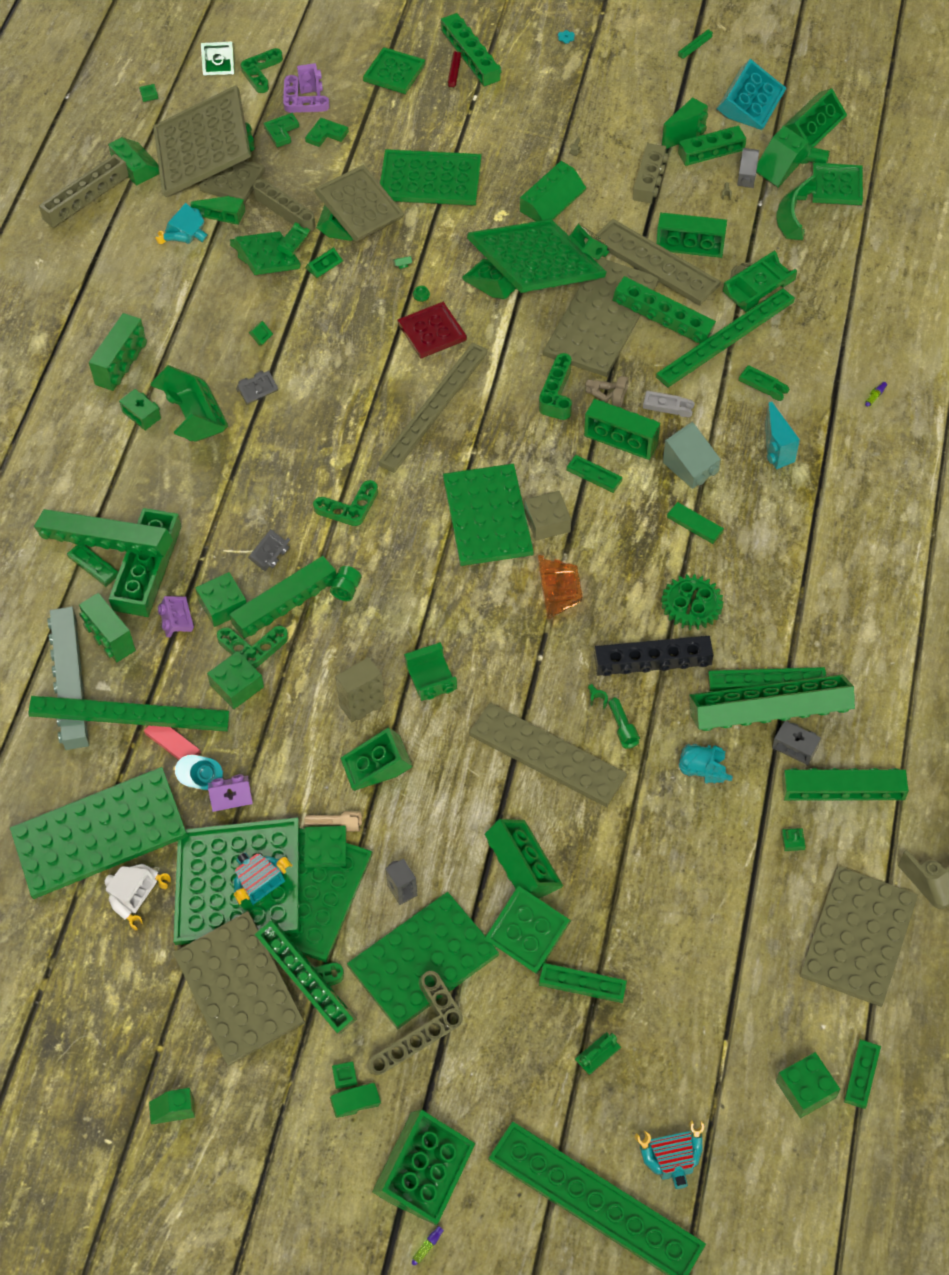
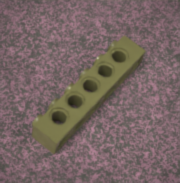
[39,154,129,227]

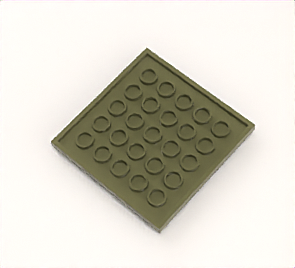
[153,85,251,197]

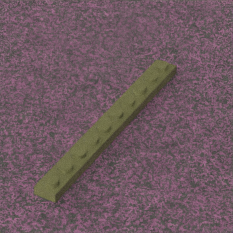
[379,342,487,473]

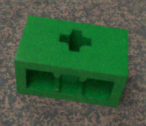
[119,389,161,431]

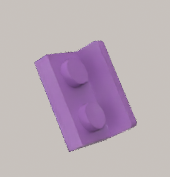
[297,63,323,96]
[158,596,194,637]

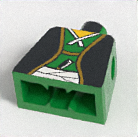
[569,223,609,260]

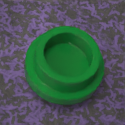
[413,285,430,302]

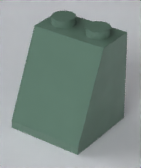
[663,422,721,489]

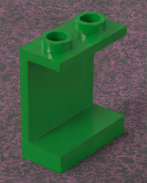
[404,642,457,701]

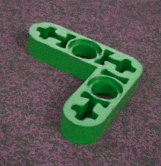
[241,48,283,93]
[313,480,378,526]
[217,626,289,668]

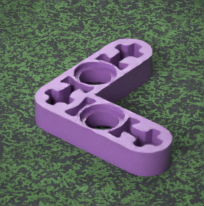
[283,75,330,113]

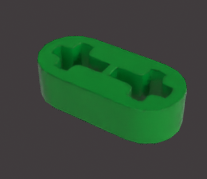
[314,963,344,986]

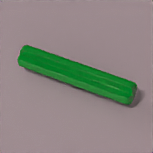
[678,29,713,59]

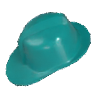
[175,755,223,790]

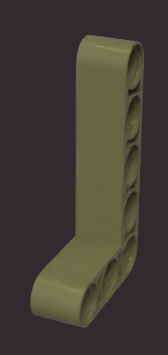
[367,971,463,1075]

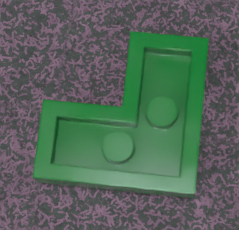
[263,113,299,148]
[305,118,349,147]

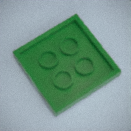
[363,47,426,94]
[812,162,863,206]
[234,231,301,275]
[484,886,572,974]

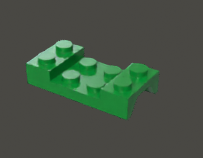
[723,250,797,312]

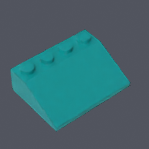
[717,59,786,130]

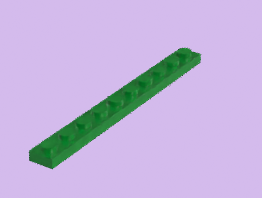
[656,288,795,388]
[28,696,229,732]

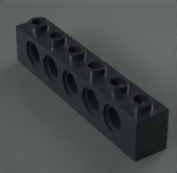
[594,635,714,676]

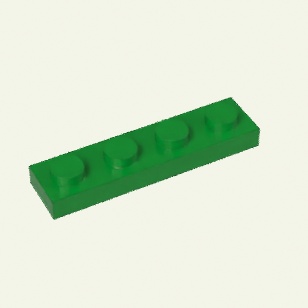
[539,963,627,1003]

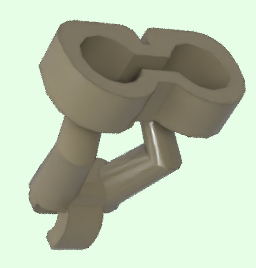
[585,376,629,407]

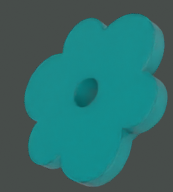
[558,30,575,44]

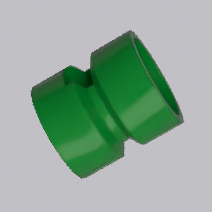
[330,566,362,601]

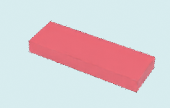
[144,726,201,760]

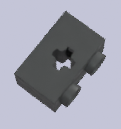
[772,721,821,765]
[385,858,418,905]

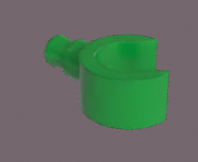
[588,684,608,709]

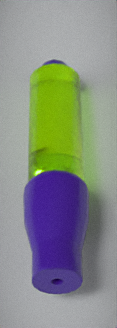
[865,382,887,407]
[412,1226,444,1265]

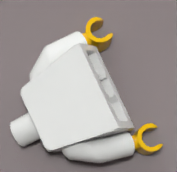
[105,864,171,930]

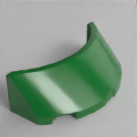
[776,175,817,240]

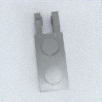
[643,391,695,418]

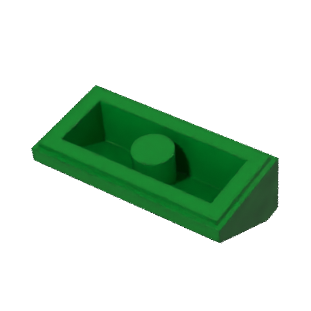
[305,247,343,278]

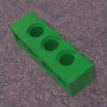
[678,125,747,166]

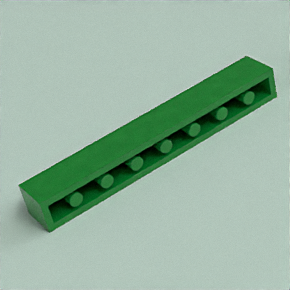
[34,509,173,558]

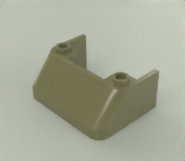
[898,850,949,909]

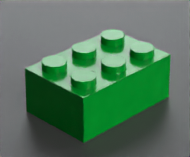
[79,593,136,663]

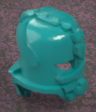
[679,744,733,784]

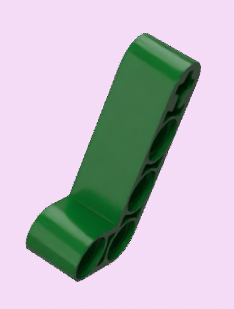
[539,353,572,420]

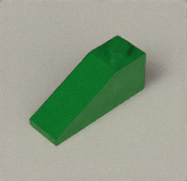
[190,196,245,225]

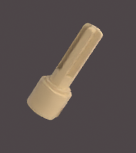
[304,811,362,832]

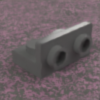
[236,370,278,405]

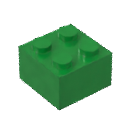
[195,572,246,627]
[207,651,264,710]
[776,1052,840,1119]

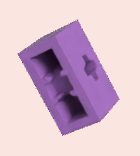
[208,774,253,812]

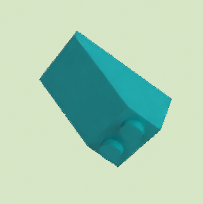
[765,401,800,469]

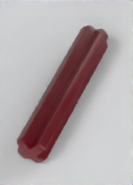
[448,51,461,88]

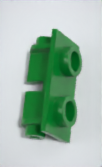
[575,1032,621,1075]

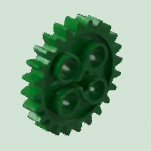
[661,574,724,630]

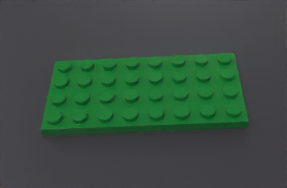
[10,767,188,899]

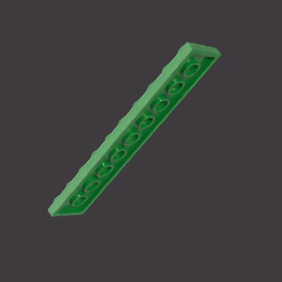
[488,1121,706,1275]

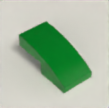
[330,1083,381,1118]

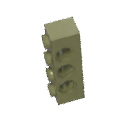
[633,143,668,204]

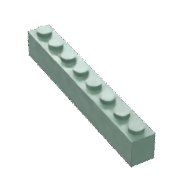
[47,606,89,750]

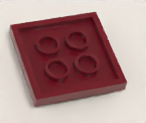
[397,301,467,359]

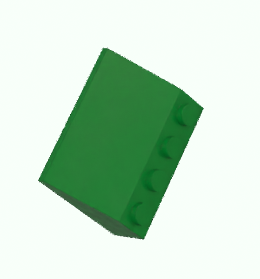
[372,1109,476,1225]

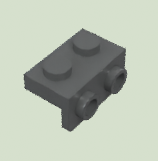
[248,529,291,571]

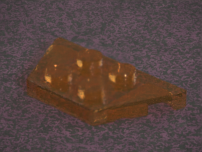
[538,555,583,619]

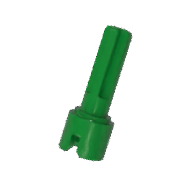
[608,697,640,749]

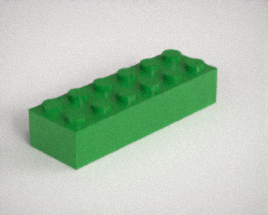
[109,508,182,617]

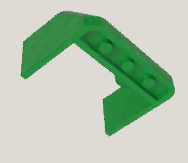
[150,365,228,442]

